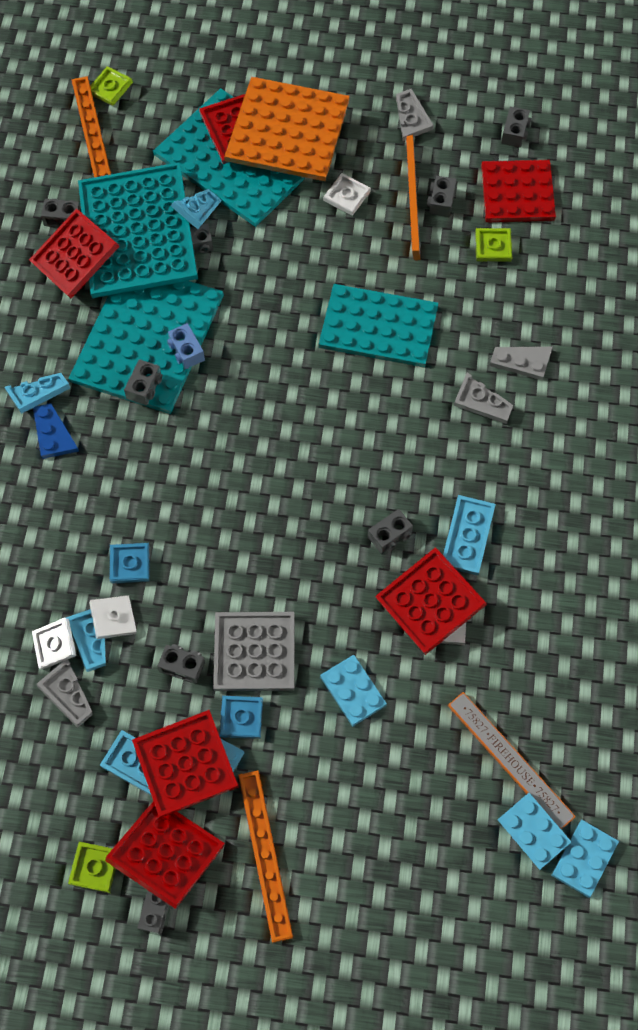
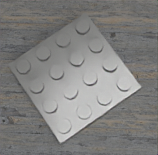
[213,612,295,691]

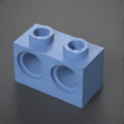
[167,323,205,369]

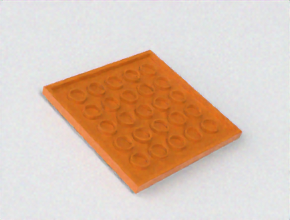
[224,77,350,181]

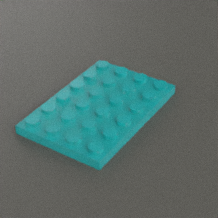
[318,284,438,368]

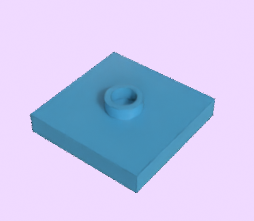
[110,543,149,583]
[219,696,263,739]

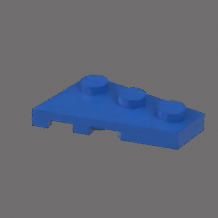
[33,404,79,459]

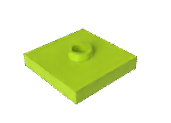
[90,66,133,106]
[475,228,512,262]
[68,842,116,893]

